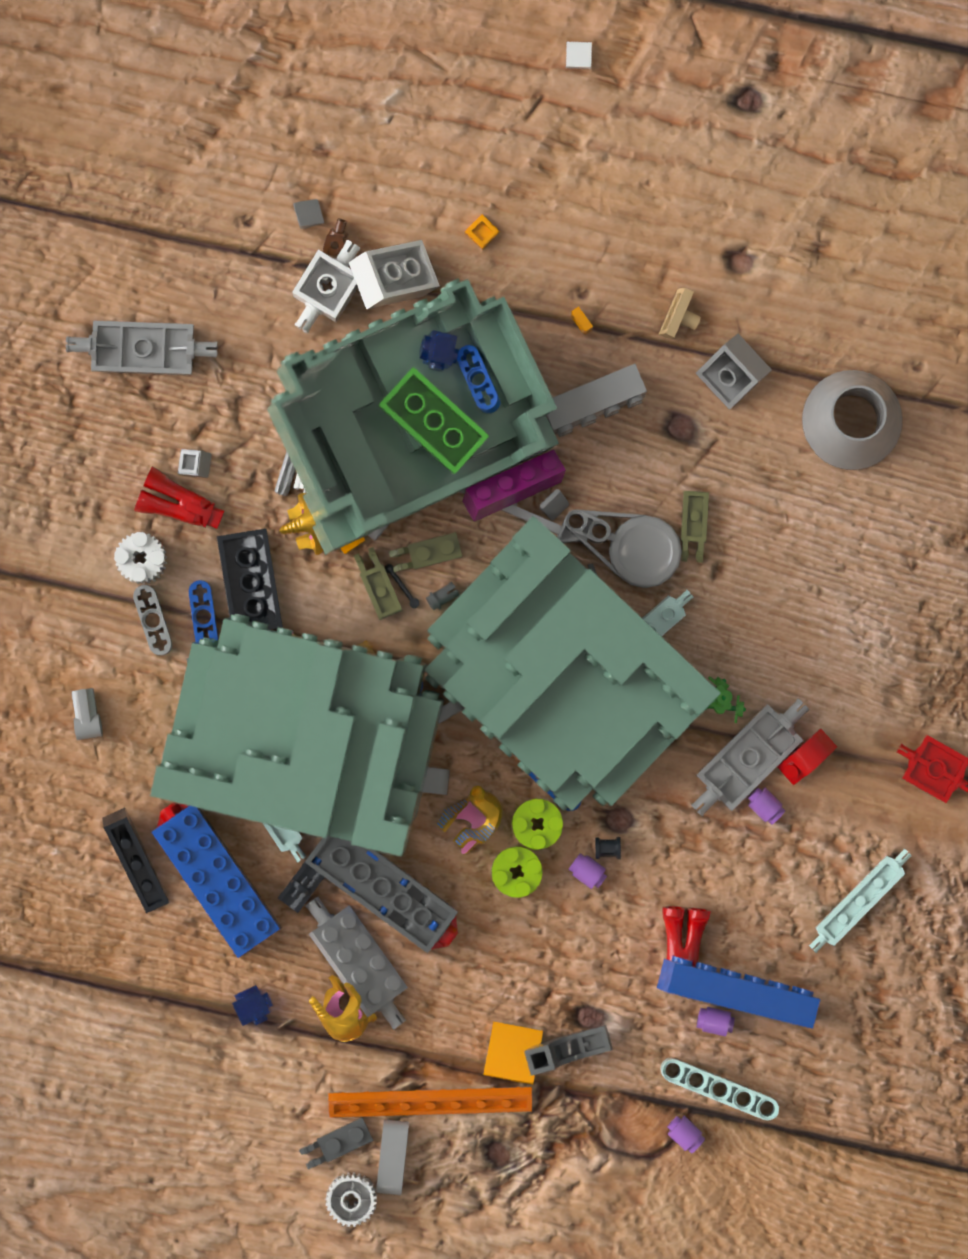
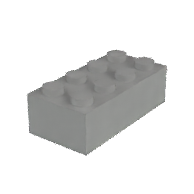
[546,364,647,437]

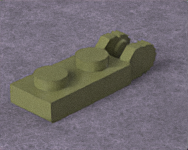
[680,491,709,563]
[389,532,463,573]
[353,547,403,620]

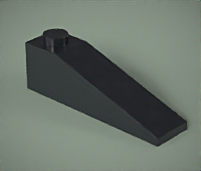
[102,808,169,914]

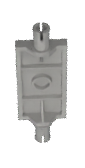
[66,321,218,375]
[691,699,809,817]
[305,896,408,1030]

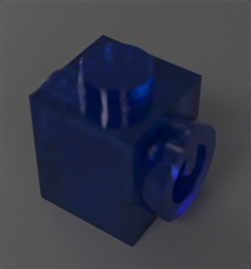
[419,330,459,371]
[232,985,273,1026]

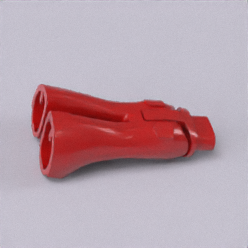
[134,466,225,529]
[662,906,711,966]

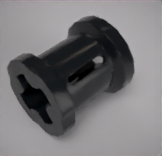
[595,837,621,859]

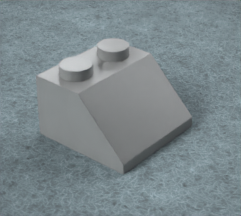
[696,334,772,410]

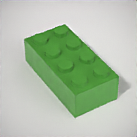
[378,367,489,475]

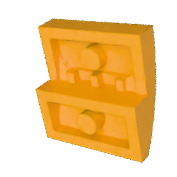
[483,1021,543,1085]

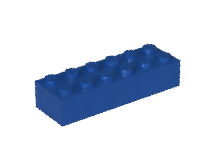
[657,956,820,1029]

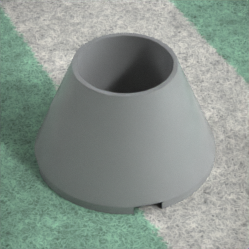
[802,370,902,470]

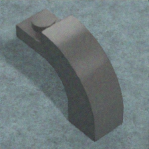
[524,1025,613,1076]

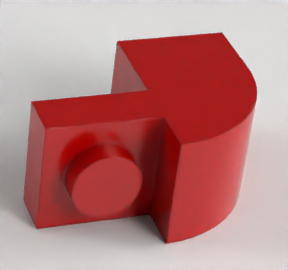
[777,728,837,786]

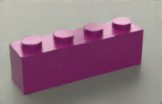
[462,449,566,522]

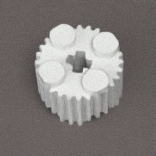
[114,532,167,584]
[325,1172,377,1227]

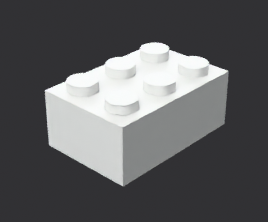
[349,240,440,309]

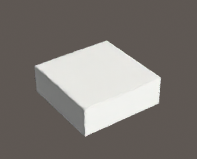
[566,42,592,69]

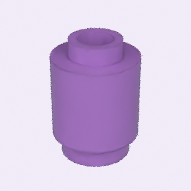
[748,787,785,825]
[568,853,607,889]
[696,1007,735,1037]
[667,1116,705,1154]

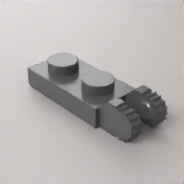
[299,1117,373,1169]

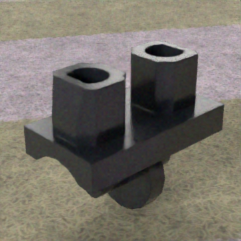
[278,862,325,913]

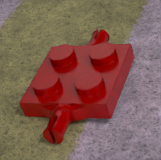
[896,735,968,804]

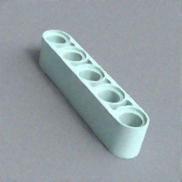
[660,1058,779,1120]

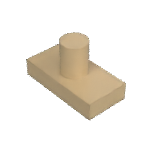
[658,288,701,339]

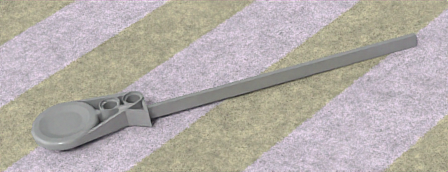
[460,489,682,588]

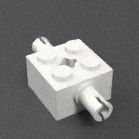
[292,240,361,333]

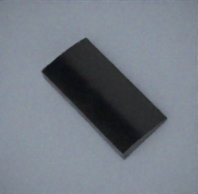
[216,529,283,630]

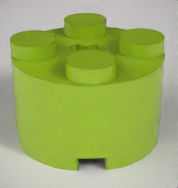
[512,799,563,850]
[491,847,542,898]

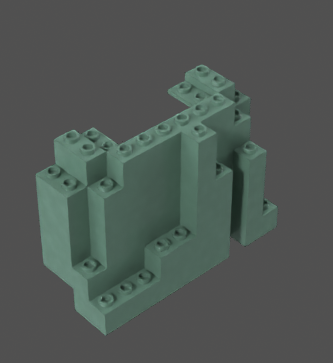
[267,278,559,555]
[425,515,721,811]
[150,614,444,856]

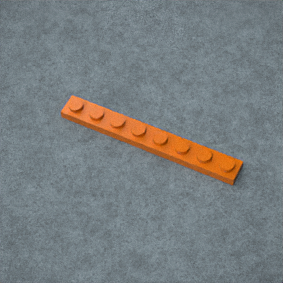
[328,1087,532,1118]

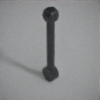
[385,564,420,608]

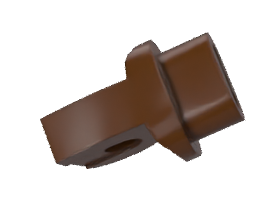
[323,218,348,256]

